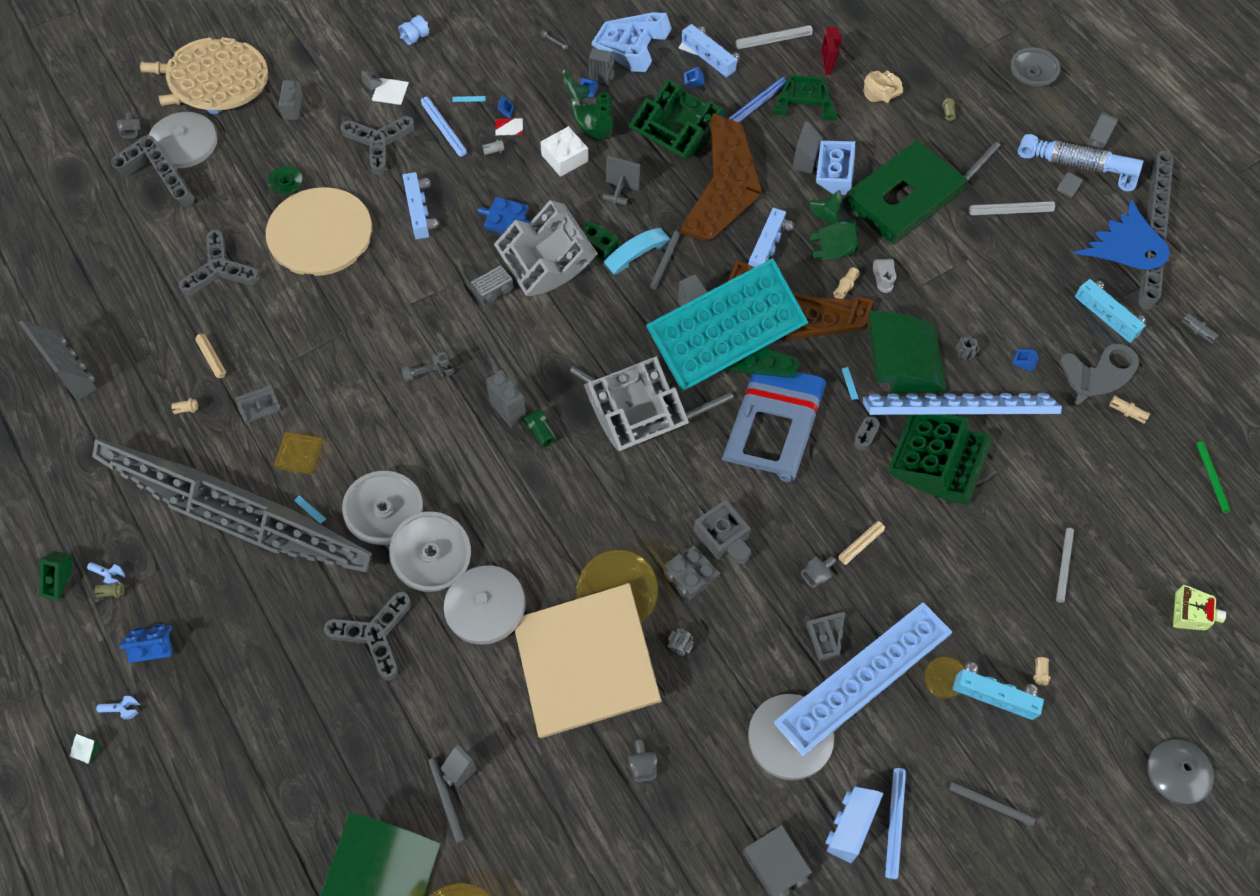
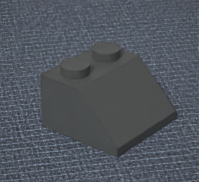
[792,121,822,174]

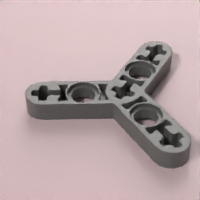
[340,116,415,175]
[179,230,259,296]
[324,592,411,681]

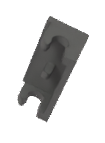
[235,385,282,424]

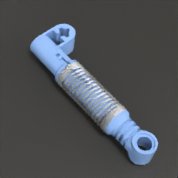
[1018,134,1144,191]

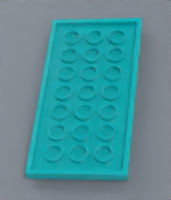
[646,258,808,392]

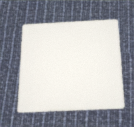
[372,78,409,105]

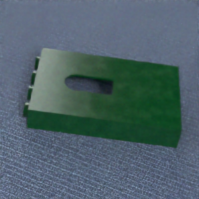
[844,140,968,245]

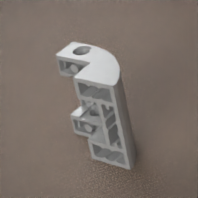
[494,200,597,296]
[584,356,689,451]

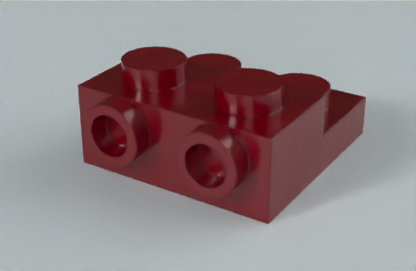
[821,27,842,75]

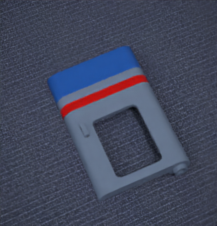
[722,372,826,482]

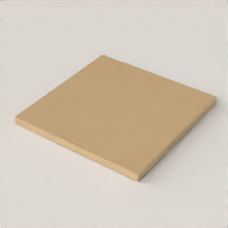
[515,583,662,738]

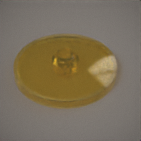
[577,550,659,624]

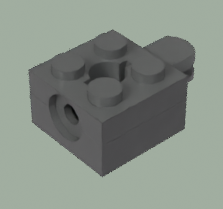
[693,500,751,564]

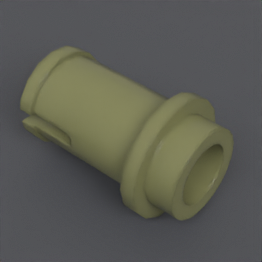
[942,98,956,121]
[95,582,124,598]

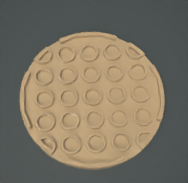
[166,37,268,110]
[266,187,372,276]

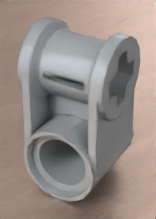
[873,259,896,293]

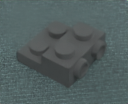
[663,545,720,600]

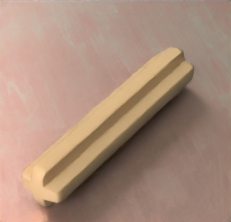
[195,334,226,378]
[839,521,885,564]

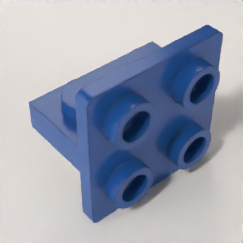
[119,624,173,663]

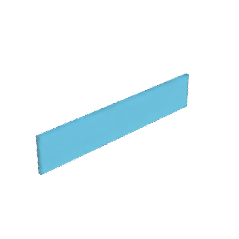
[452,96,485,102]
[842,367,859,400]
[294,495,326,524]

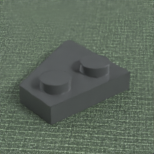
[806,612,845,662]

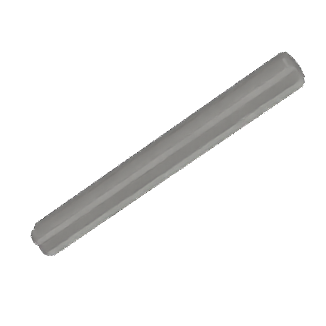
[736,25,813,49]
[969,201,1055,215]

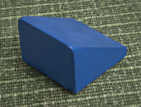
[684,67,705,87]
[580,78,599,98]
[1012,349,1039,372]

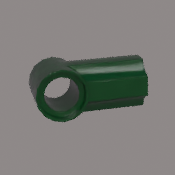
[523,409,556,448]

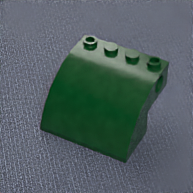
[628,78,727,159]

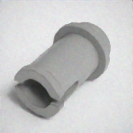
[482,140,504,156]

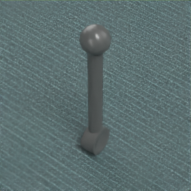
[540,30,568,50]

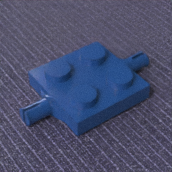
[478,197,531,234]

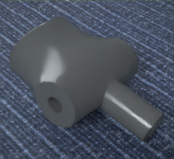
[117,112,141,139]
[801,556,836,588]
[628,740,657,782]

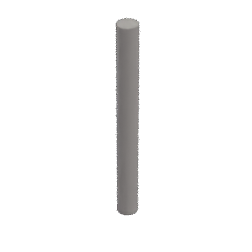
[1056,528,1074,603]

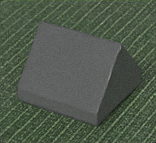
[361,70,383,91]

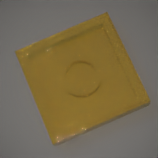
[274,432,323,475]

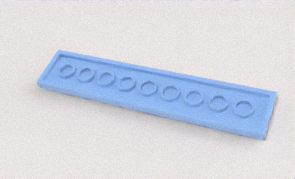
[863,393,1062,415]
[774,602,952,756]

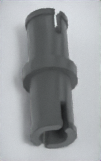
[1181,313,1220,344]

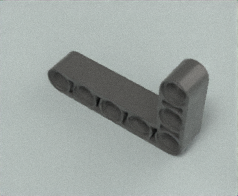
[111,135,194,206]

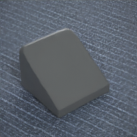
[1056,172,1083,198]

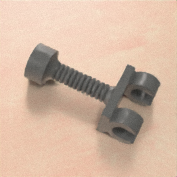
[402,352,455,382]

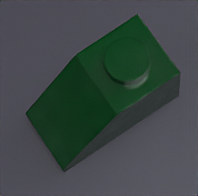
[39,551,73,601]

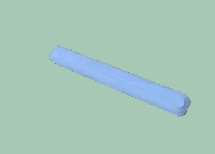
[421,97,467,157]
[885,768,906,879]

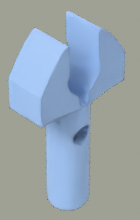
[87,562,125,584]
[97,696,140,719]

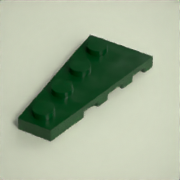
[723,347,799,379]

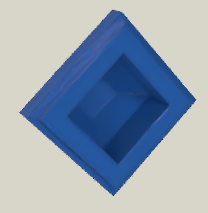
[498,95,514,118]

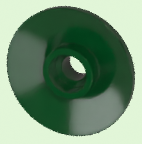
[268,166,303,194]

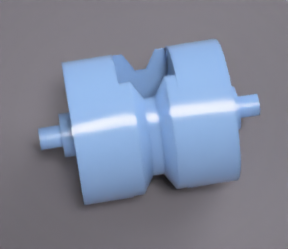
[399,15,429,45]

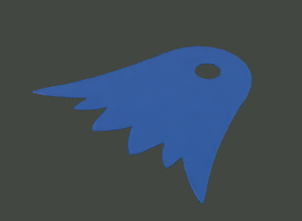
[1072,199,1170,269]

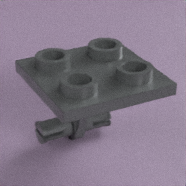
[603,156,640,206]

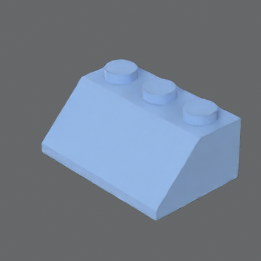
[816,141,855,195]
[825,787,883,863]

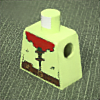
[1173,585,1226,630]

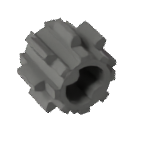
[955,336,980,360]
[668,628,694,656]

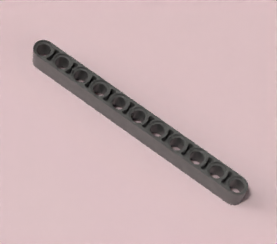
[1138,151,1174,310]

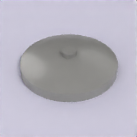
[149,112,217,168]
[342,471,423,545]
[389,512,471,592]
[444,566,526,644]
[748,694,834,780]

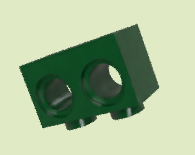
[581,221,618,261]

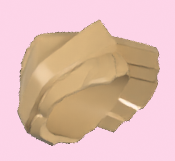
[863,70,903,103]

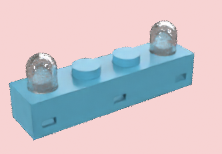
[1075,279,1146,343]
[953,662,1044,720]

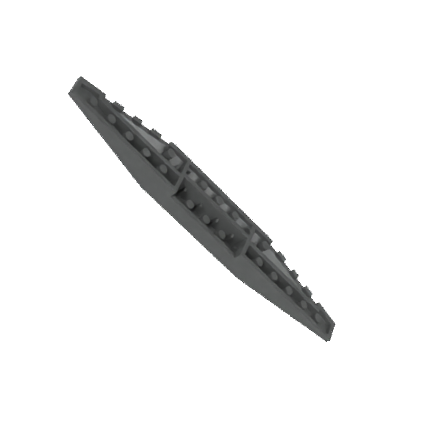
[92,438,372,572]

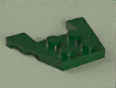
[772,75,837,121]

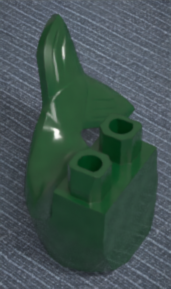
[563,70,613,140]
[808,190,859,260]

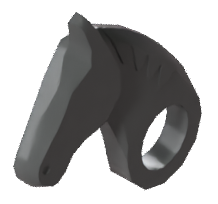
[1060,344,1139,405]

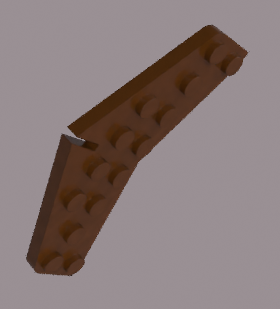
[680,114,762,242]
[728,260,874,340]

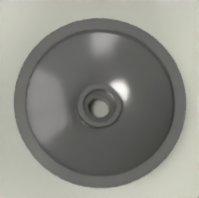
[1010,47,1060,86]
[1147,739,1214,805]

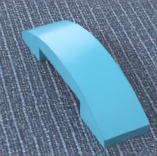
[604,228,671,275]

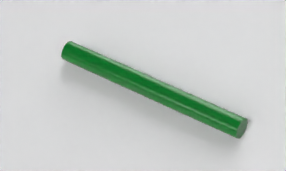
[1196,441,1231,513]

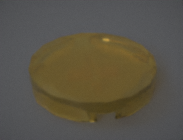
[924,657,964,699]

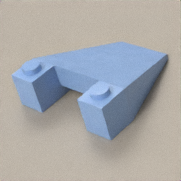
[592,13,672,72]

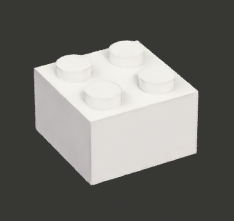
[541,127,588,177]

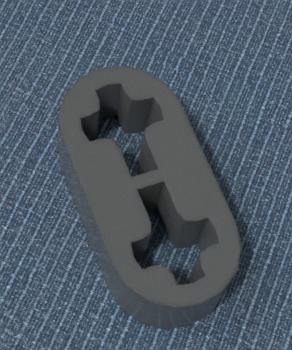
[854,417,880,451]

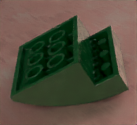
[867,311,947,393]
[887,414,992,506]
[320,812,441,896]

